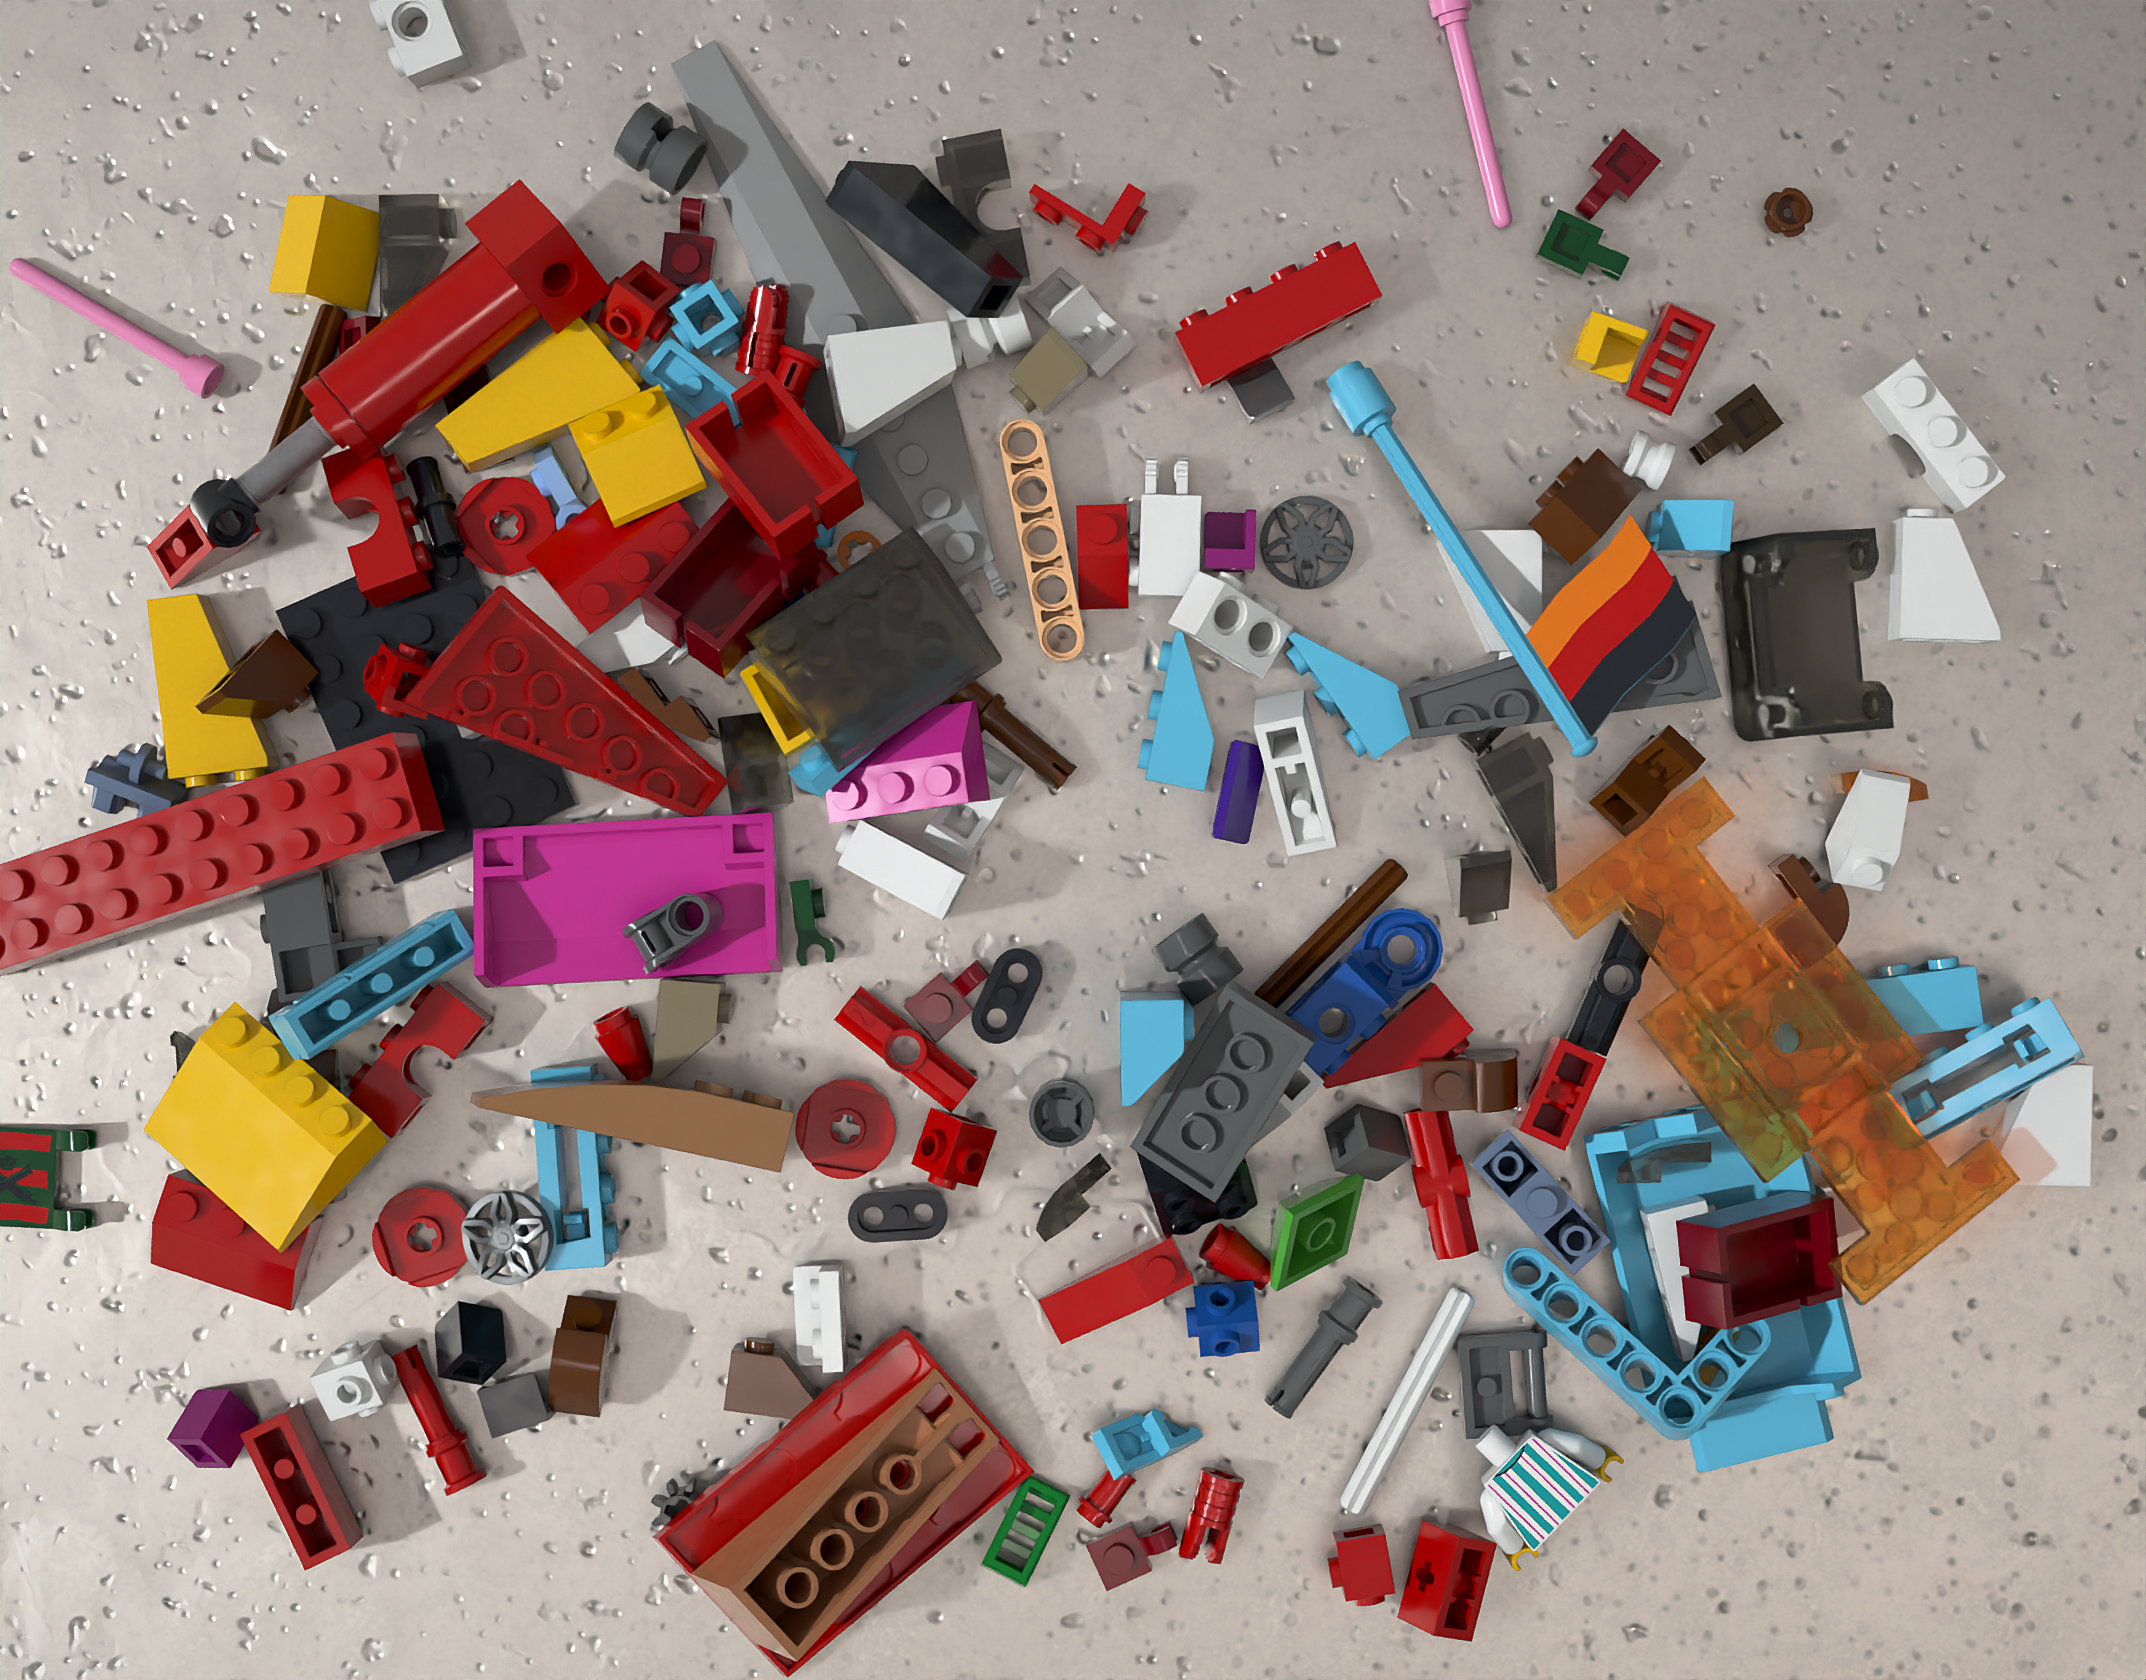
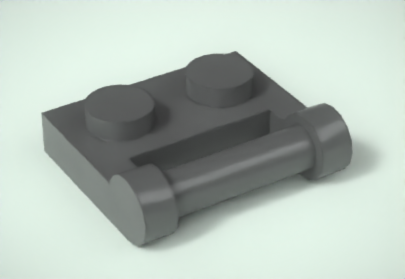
[1457,1329,1554,1439]

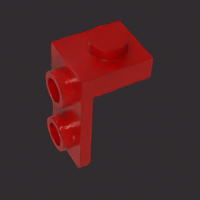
[1029,183,1149,253]

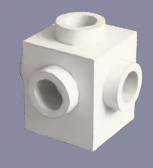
[309,1339,399,1422]

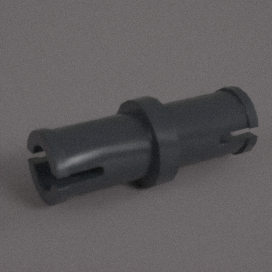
[406,456,466,558]

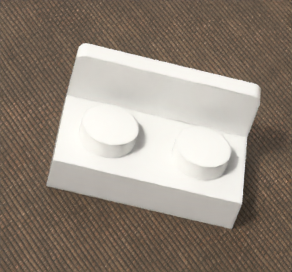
[793,1263,848,1373]

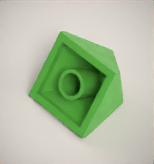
[1270,1173,1365,1291]

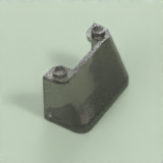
[1719,528,1894,742]

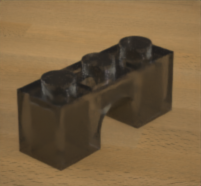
[935,128,1031,287]

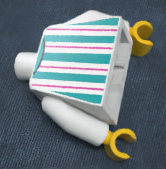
[1474,1424,1624,1571]

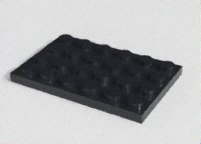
[275,543,579,884]

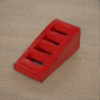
[1625,301,1716,416]

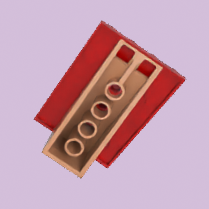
[653,1329,1035,1678]

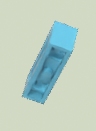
[1868,997,2085,1153]
[530,1063,619,1271]

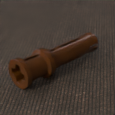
[938,666,1077,791]

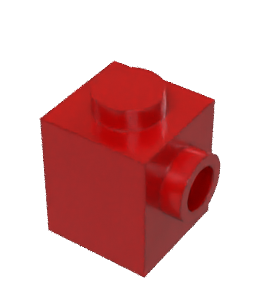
[1327,1524,1395,1606]

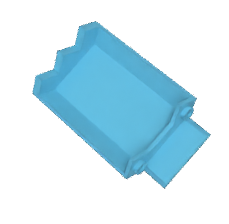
[1583,1086,1862,1472]

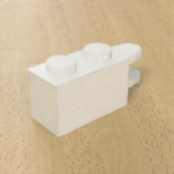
[1128,457,1201,599]

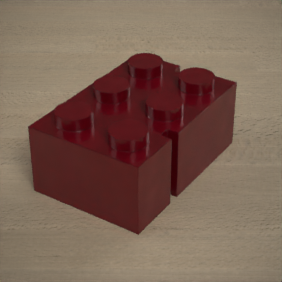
[640,497,819,679]
[1676,1191,1843,1330]

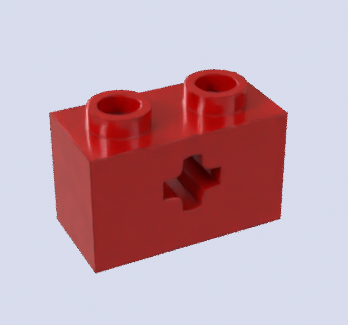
[1512,1035,1607,1151]
[1397,1520,1497,1642]

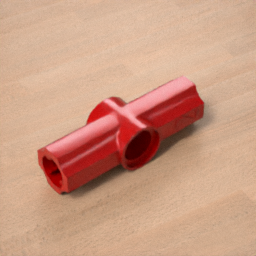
[834,986,978,1113]
[1403,1107,1479,1260]

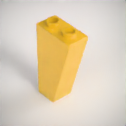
[435,317,644,473]
[146,594,280,788]

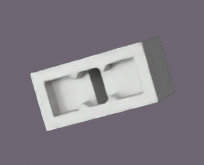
[1168,571,1293,679]

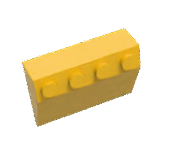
[143,1002,389,1253]

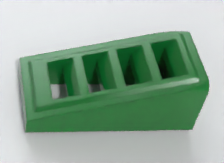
[981,1475,1070,1588]

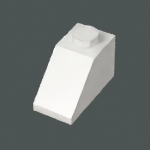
[1825,768,1911,891]

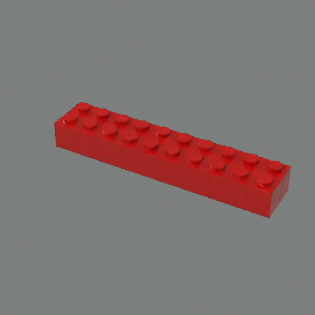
[0,732,445,977]

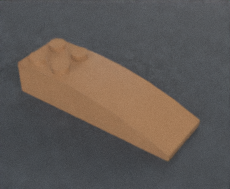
[470,1079,794,1173]

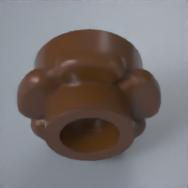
[1764,188,1813,237]

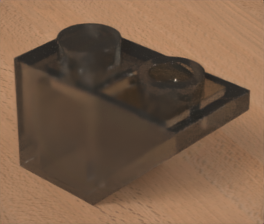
[717,712,794,815]

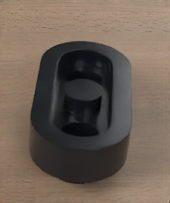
[971,948,1043,1044]
[848,1188,948,1243]

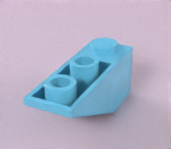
[1137,631,1214,792]
[1285,632,1411,761]

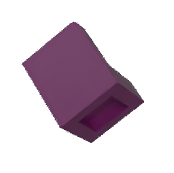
[1203,509,1256,573]
[167,1389,258,1468]

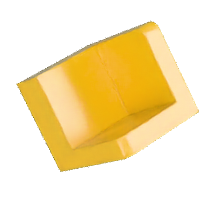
[1569,311,1649,384]

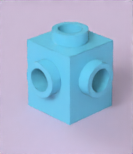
[669,280,745,358]

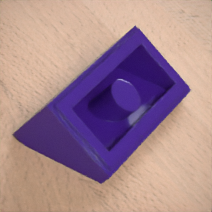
[1211,740,1264,844]

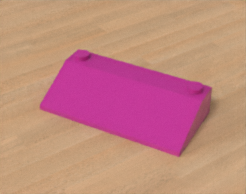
[473,813,783,988]

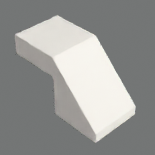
[1024,266,1137,378]
[922,741,1025,862]

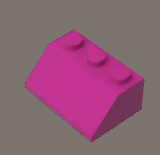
[825,701,991,823]

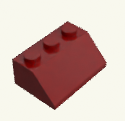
[525,498,700,635]
[150,1169,325,1311]

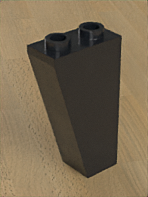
[825,161,1023,318]

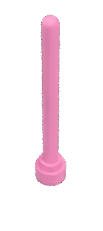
[1428,0,1512,228]
[9,258,224,399]

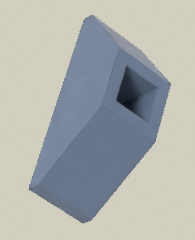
[1470,1129,1611,1275]

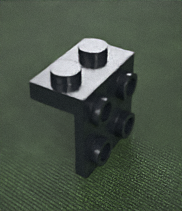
[1136,1151,1258,1235]

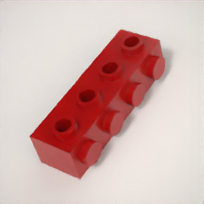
[1174,241,1382,393]

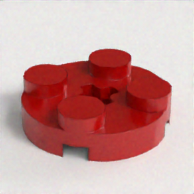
[456,477,558,577]
[795,1078,896,1179]
[372,1186,469,1287]

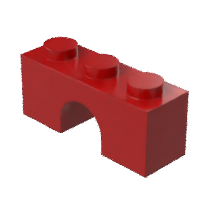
[321,446,433,608]
[347,981,493,1139]

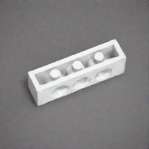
[369,0,472,88]

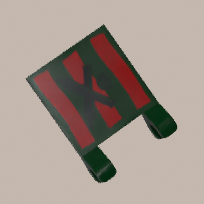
[0,1126,97,1232]

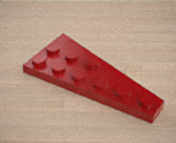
[401,585,729,817]

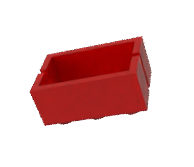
[685,369,864,563]

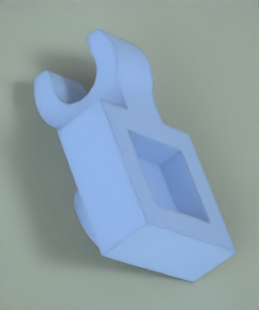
[530,444,589,530]

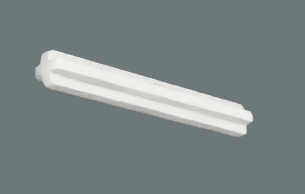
[1340,1287,1475,1515]

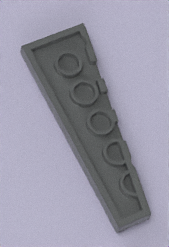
[1397,600,1722,740]

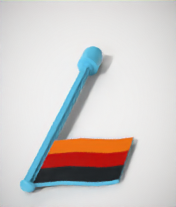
[1327,361,1696,757]

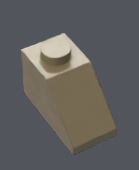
[1009,327,1088,418]
[652,978,733,1080]

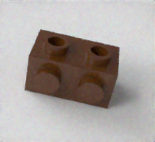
[1528,448,1642,566]

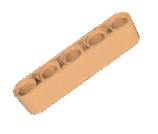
[1000,419,1085,663]

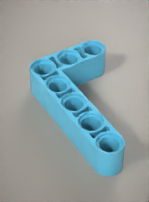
[1503,1247,1772,1441]

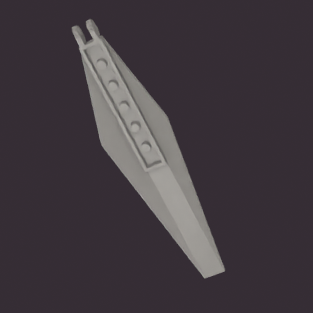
[671,40,1010,616]

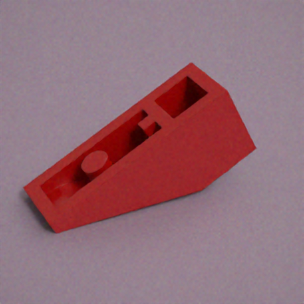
[1319,982,1474,1089]
[1038,1232,1194,1345]

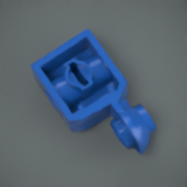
[1284,908,1443,1076]

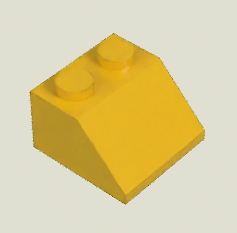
[568,384,707,528]

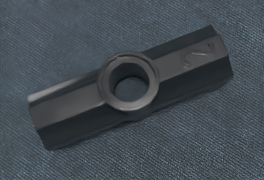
[1565,902,1666,1056]

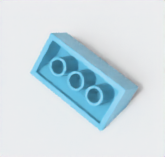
[1120,991,1194,1106]

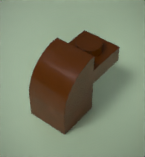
[1589,725,1706,836]
[1765,854,1849,971]
[1419,1048,1518,1114]
[549,1295,618,1418]

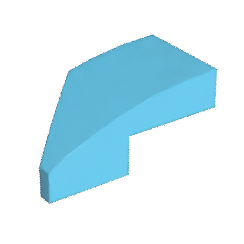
[1091,1408,1203,1481]

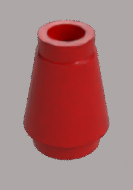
[592,1006,653,1081]
[1199,1223,1271,1290]

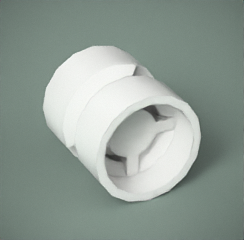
[946,293,1034,370]

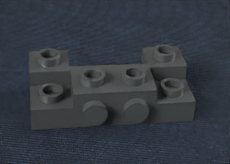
[256,868,383,1003]

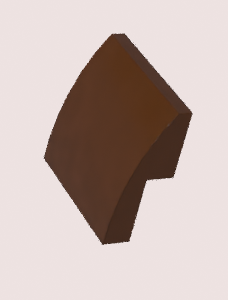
[618,666,723,745]

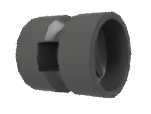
[614,102,708,196]
[1151,912,1244,1007]
[1029,1077,1095,1148]

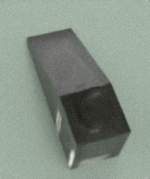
[379,194,457,322]
[1471,732,1557,893]
[1444,849,1512,925]

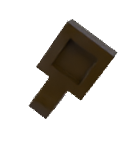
[1689,384,1784,465]

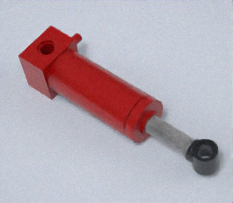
[190,179,611,548]

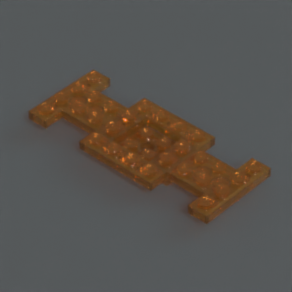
[1543,776,2021,1306]

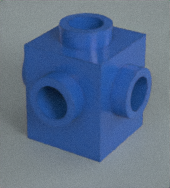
[1185,1281,1260,1357]

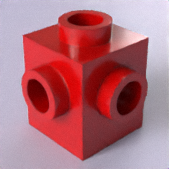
[596,260,681,353]
[363,641,433,720]
[911,1108,997,1190]

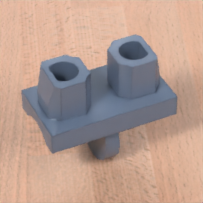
[84,743,190,818]

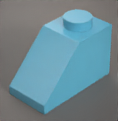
[1646,499,1735,560]

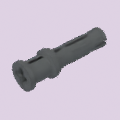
[1264,1276,1383,1419]

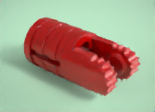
[735,284,790,376]
[1178,1467,1245,1564]

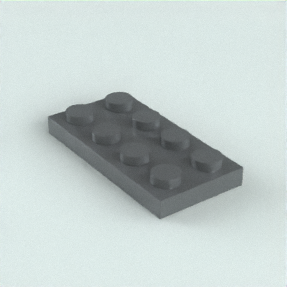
[1130,980,1319,1203]

